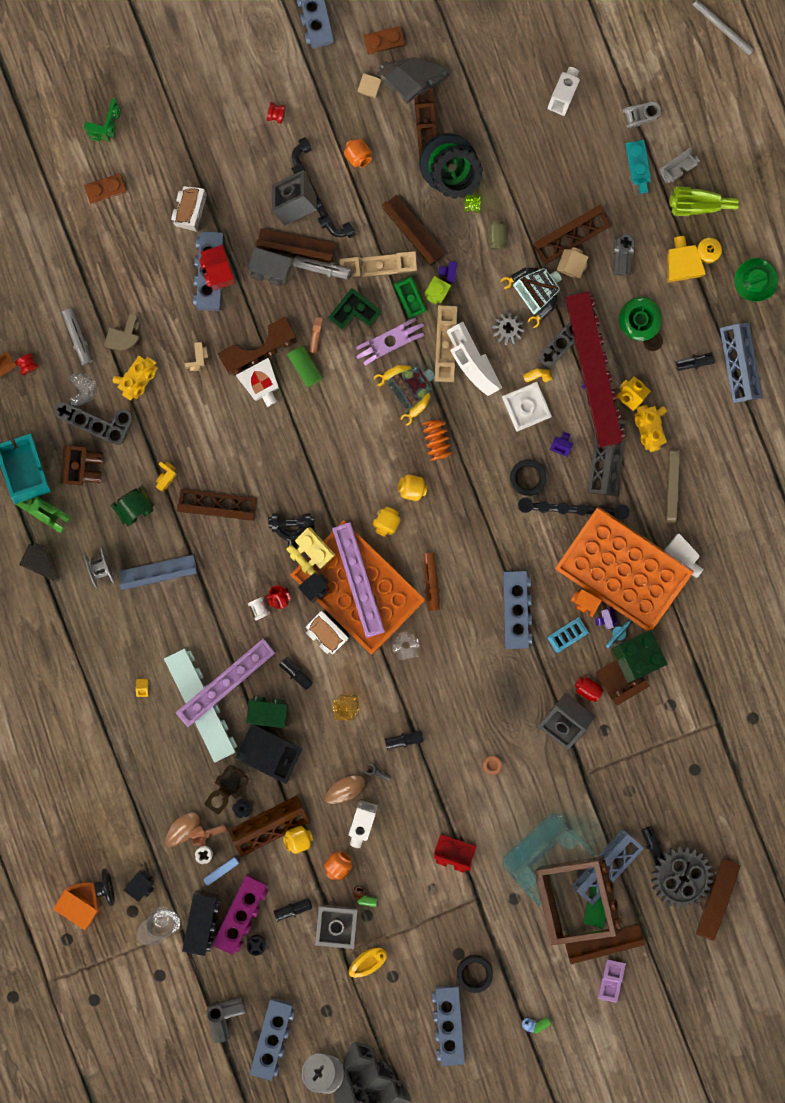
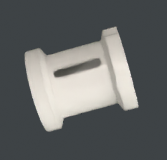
[247,597,271,621]
[195,846,213,864]

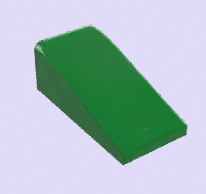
[393,275,427,319]

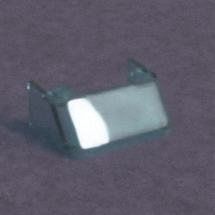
[502,813,596,907]

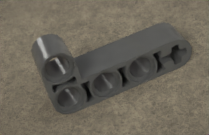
[539,293,596,368]
[54,402,134,445]

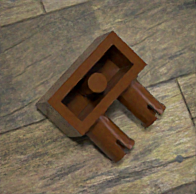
[60,445,103,486]

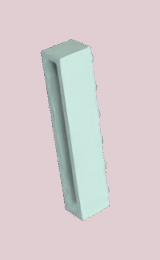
[164,648,238,763]

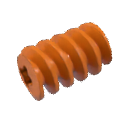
[422,420,452,461]

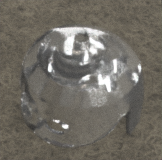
[69,373,97,406]

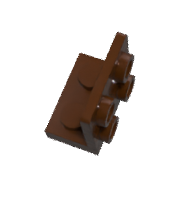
[596,660,649,706]

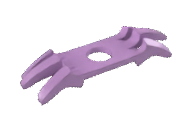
[356,318,424,366]

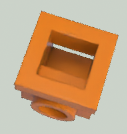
[570,589,602,617]

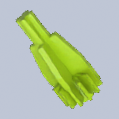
[669,186,739,216]

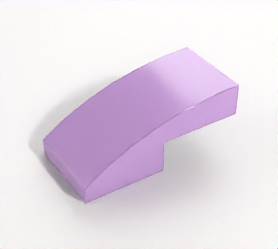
[598,960,626,1003]

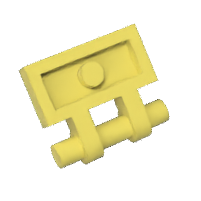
[286,527,335,576]

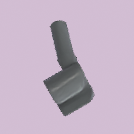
[364,764,391,781]

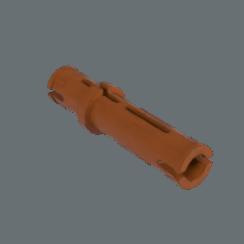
[423,553,440,611]

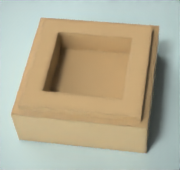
[357,73,382,98]

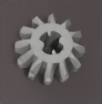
[492,312,524,345]

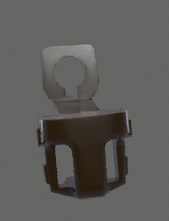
[205,765,249,814]

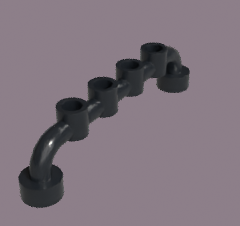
[291,137,356,238]
[518,497,630,520]

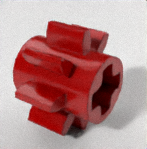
[266,585,291,609]

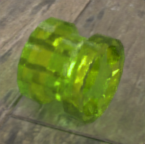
[464,194,481,213]

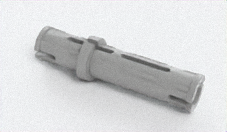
[293,255,352,280]
[61,308,93,366]

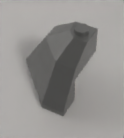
[378,57,451,104]
[334,1042,411,1103]

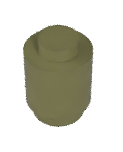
[488,221,507,249]

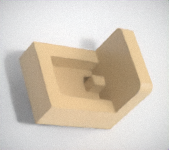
[185,342,208,371]

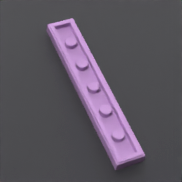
[332,522,385,638]
[175,638,275,727]

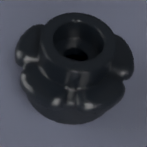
[232,799,251,818]

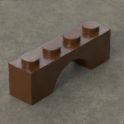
[217,317,296,376]

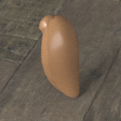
[325,775,365,804]
[165,812,200,847]

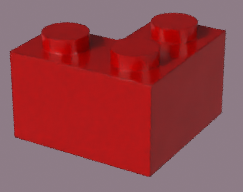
[198,245,236,291]

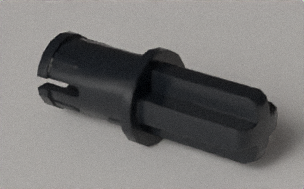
[675,352,714,371]
[279,657,313,690]
[385,731,424,750]
[641,826,664,864]
[273,899,312,922]

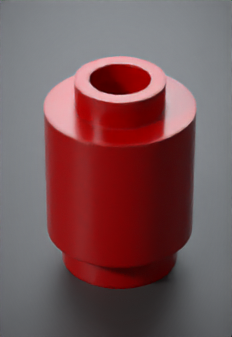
[574,676,604,703]

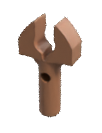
[309,316,323,353]
[190,825,226,847]

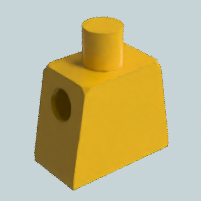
[667,236,705,283]

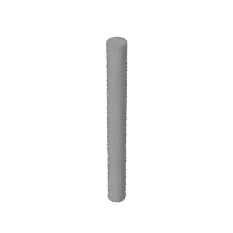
[692,0,754,55]

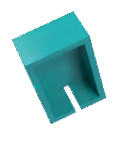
[0,433,51,504]

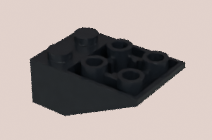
[235,724,303,784]

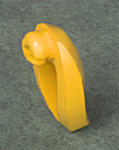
[348,948,387,978]

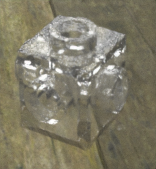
[392,631,420,660]

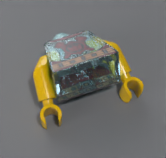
[374,365,435,425]

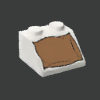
[171,186,207,232]
[306,611,349,655]

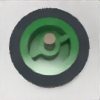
[419,133,477,191]

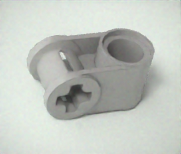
[622,102,661,129]

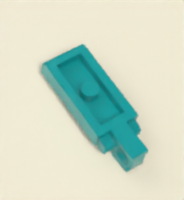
[625,140,651,195]

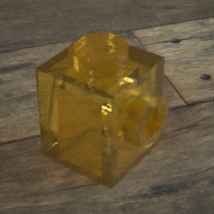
[332,695,359,721]

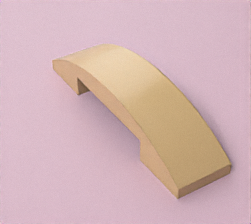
[340,251,417,278]
[435,305,457,382]

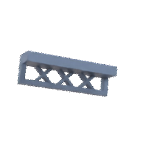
[720,323,762,403]
[119,555,198,590]
[572,829,644,905]

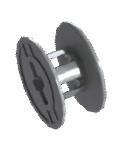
[84,547,115,589]
[301,1054,344,1094]

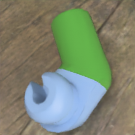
[522,1017,551,1034]

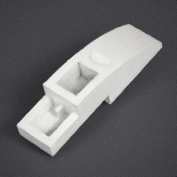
[447,322,502,396]

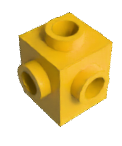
[616,376,651,411]

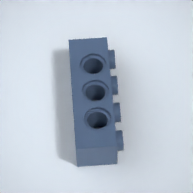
[297,0,334,49]
[193,232,224,311]
[503,571,532,649]
[432,985,465,1066]
[249,997,295,1081]

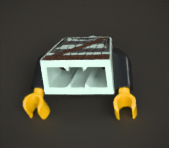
[501,268,561,328]

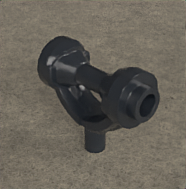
[268,513,315,548]

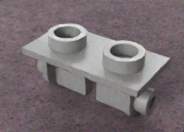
[659,148,700,183]

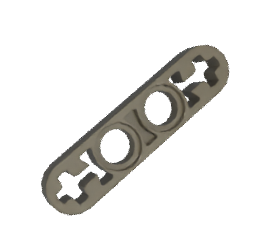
[665,449,679,524]

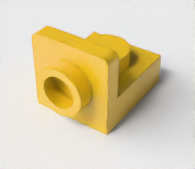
[155,462,177,492]

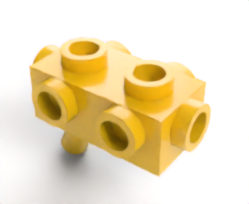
[113,355,158,401]
[634,405,667,452]

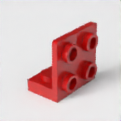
[433,834,477,873]

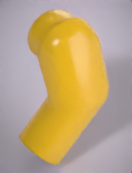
[523,368,553,383]

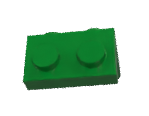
[83,98,121,142]

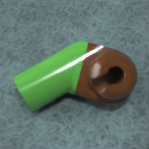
[352,885,377,907]

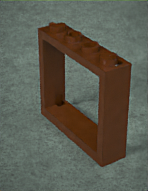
[534,856,622,946]

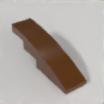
[414,86,437,157]
[696,859,741,941]

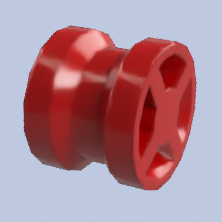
[266,102,286,124]
[15,353,39,375]

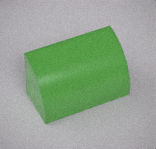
[287,346,324,389]

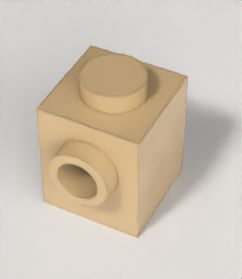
[556,247,588,278]

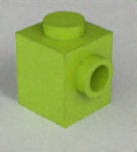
[425,276,451,305]

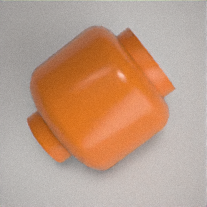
[344,139,372,168]
[324,851,352,880]

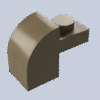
[104,313,140,352]

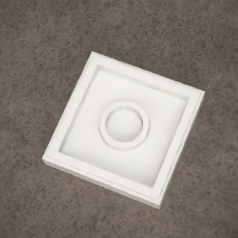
[502,382,552,432]

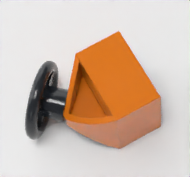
[53,868,115,930]

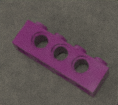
[212,874,269,955]

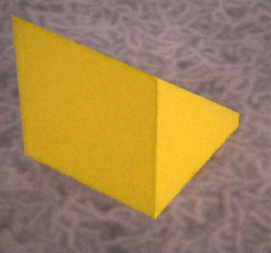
[136,679,148,697]

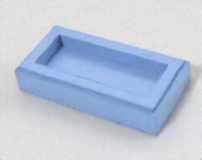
[203,856,240,886]

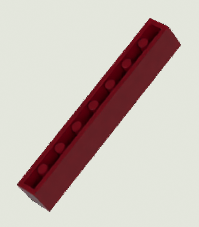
[565,292,625,448]

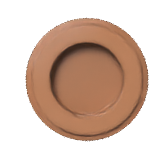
[483,755,502,775]

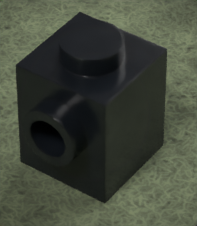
[298,572,330,603]
[124,870,154,902]

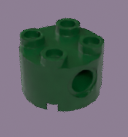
[110,485,155,527]

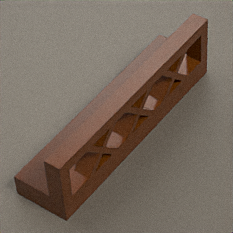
[382,195,445,266]
[533,205,611,265]
[256,228,336,263]
[177,489,257,521]
[228,796,310,857]
[565,924,646,964]

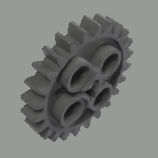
[651,846,713,909]

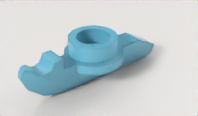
[606,620,632,648]

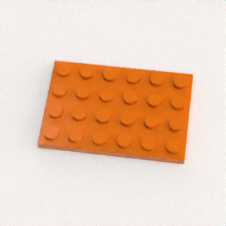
[555,506,694,631]
[290,520,426,655]

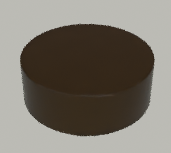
[643,333,663,351]

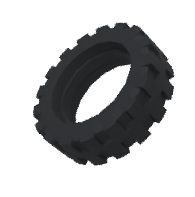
[430,145,483,199]

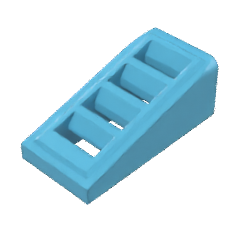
[546,617,589,653]

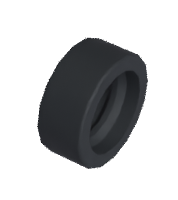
[510,459,547,496]
[457,955,493,993]

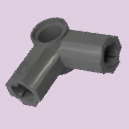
[613,234,635,276]
[206,997,245,1043]

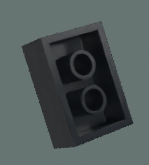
[182,891,221,956]

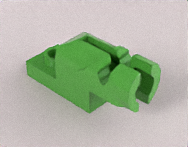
[15,496,71,533]

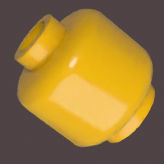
[697,238,722,264]
[398,474,427,501]
[372,507,401,537]
[283,826,313,854]

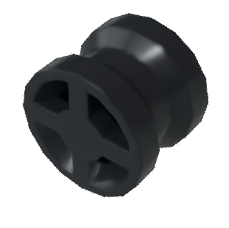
[246,935,266,956]

